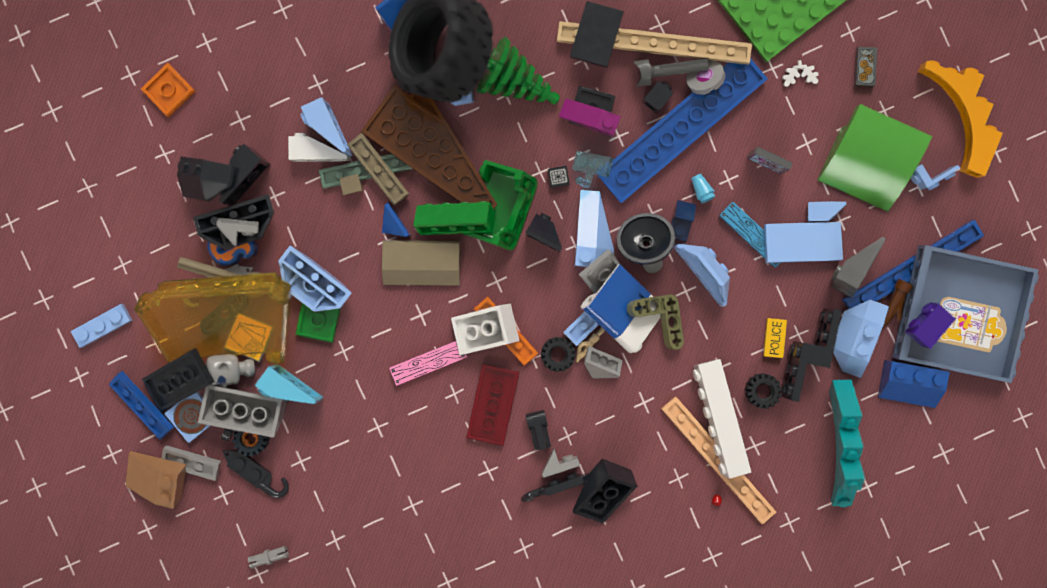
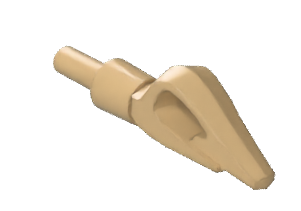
[576,327,605,363]

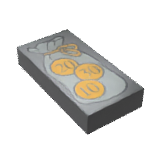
[854,47,877,87]

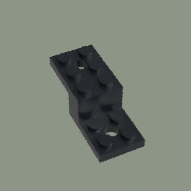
[781,308,842,402]

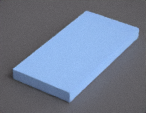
[764,222,843,263]

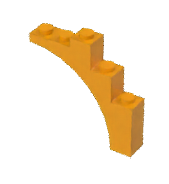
[918,60,1003,178]

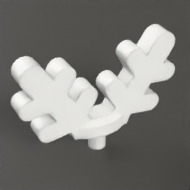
[782,60,818,87]

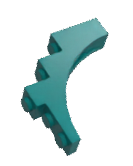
[829,380,865,507]

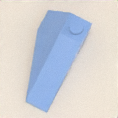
[574,190,614,267]

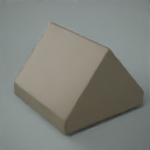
[339,174,363,195]

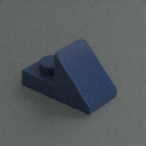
[671,200,696,242]

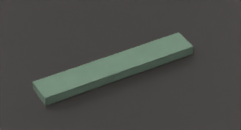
[319,154,412,189]

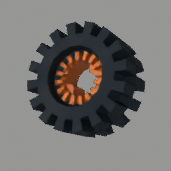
[232,430,270,456]

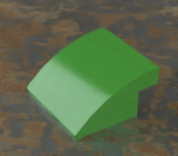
[818,104,932,211]

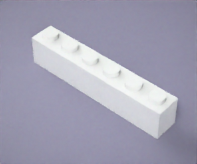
[693,359,751,479]

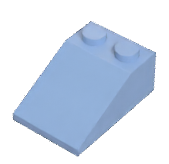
[301,97,353,157]

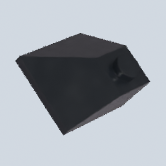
[525,213,562,253]

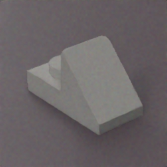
[217,218,259,246]
[542,448,580,478]

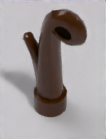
[881,278,913,331]

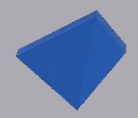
[382,203,411,238]

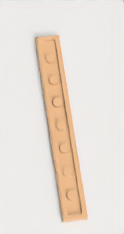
[661,396,776,525]

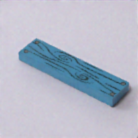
[719,202,780,268]

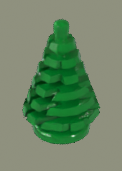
[476,36,560,105]

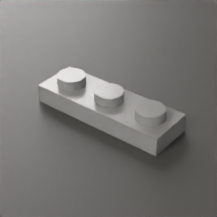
[161,445,221,481]

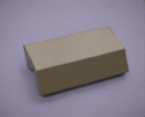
[382,240,460,285]

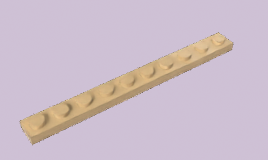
[557,21,752,65]

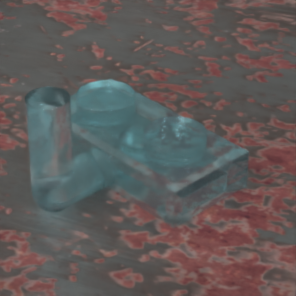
[572,151,613,188]

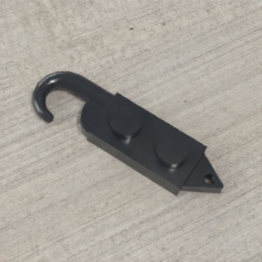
[222,450,289,498]
[521,472,589,502]

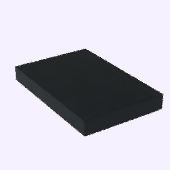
[570,1,624,68]

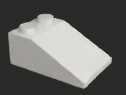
[451,304,519,355]

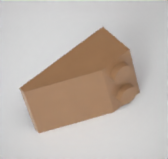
[126,451,186,509]

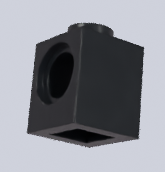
[642,81,673,114]

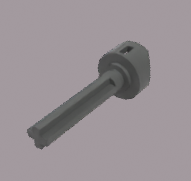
[634,58,709,87]

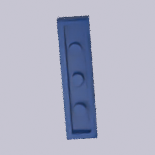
[109,371,174,440]

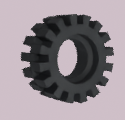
[541,337,576,372]
[745,373,782,409]

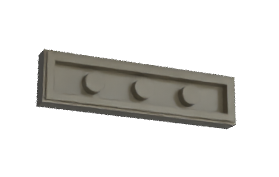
[347,133,409,206]

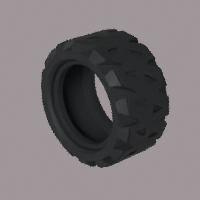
[389,0,493,103]

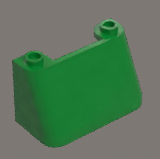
[462,160,538,251]

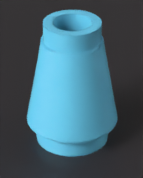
[691,174,715,204]

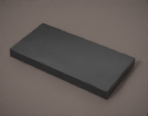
[142,348,215,412]

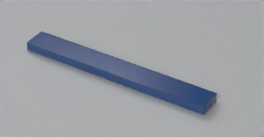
[842,220,984,309]

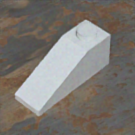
[288,133,350,162]

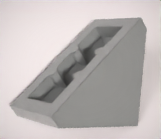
[584,346,623,378]

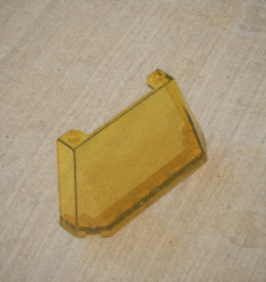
[134,272,291,363]

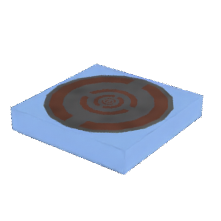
[165,392,211,443]

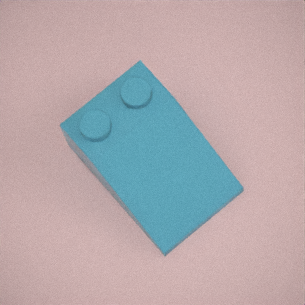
[255,364,324,404]

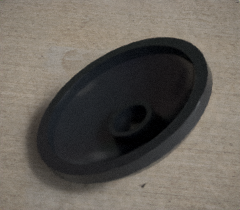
[617,213,675,265]

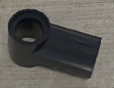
[525,410,551,450]

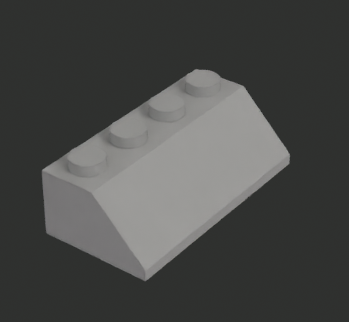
[198,385,287,438]

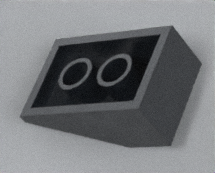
[219,144,270,206]
[572,458,638,523]

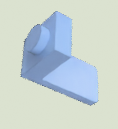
[911,164,960,190]

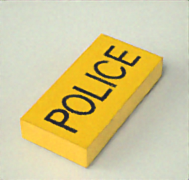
[763,318,787,358]

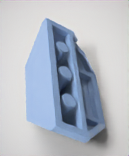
[674,244,730,307]
[278,246,352,312]
[833,300,889,378]

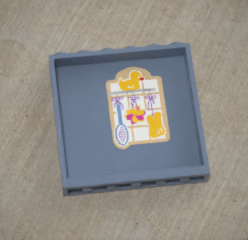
[892,245,1039,383]

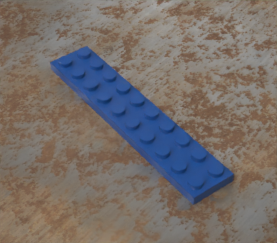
[596,58,768,204]

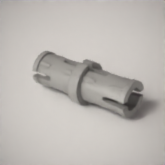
[248,546,289,569]

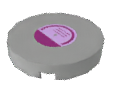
[686,60,725,95]

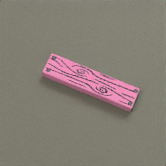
[389,341,467,386]

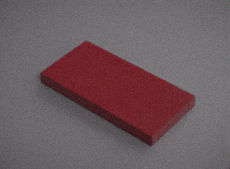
[466,363,520,446]

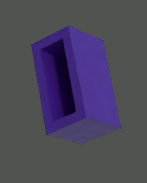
[905,302,956,349]

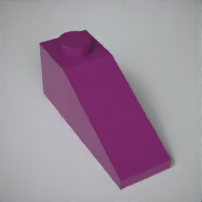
[559,99,621,137]

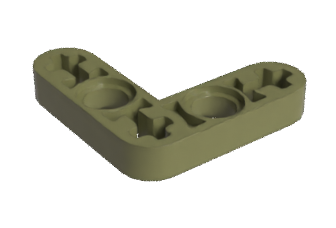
[627,294,684,350]

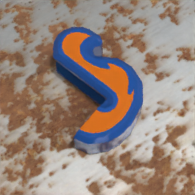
[207,241,258,266]

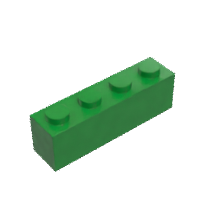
[413,201,495,235]

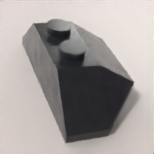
[177,156,235,201]
[193,194,274,250]

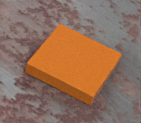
[141,63,196,117]

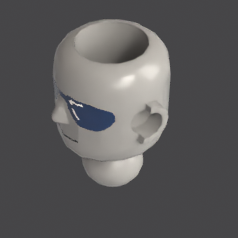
[206,354,255,388]

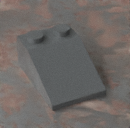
[831,237,886,298]

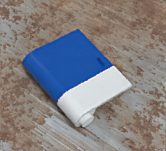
[581,264,660,353]

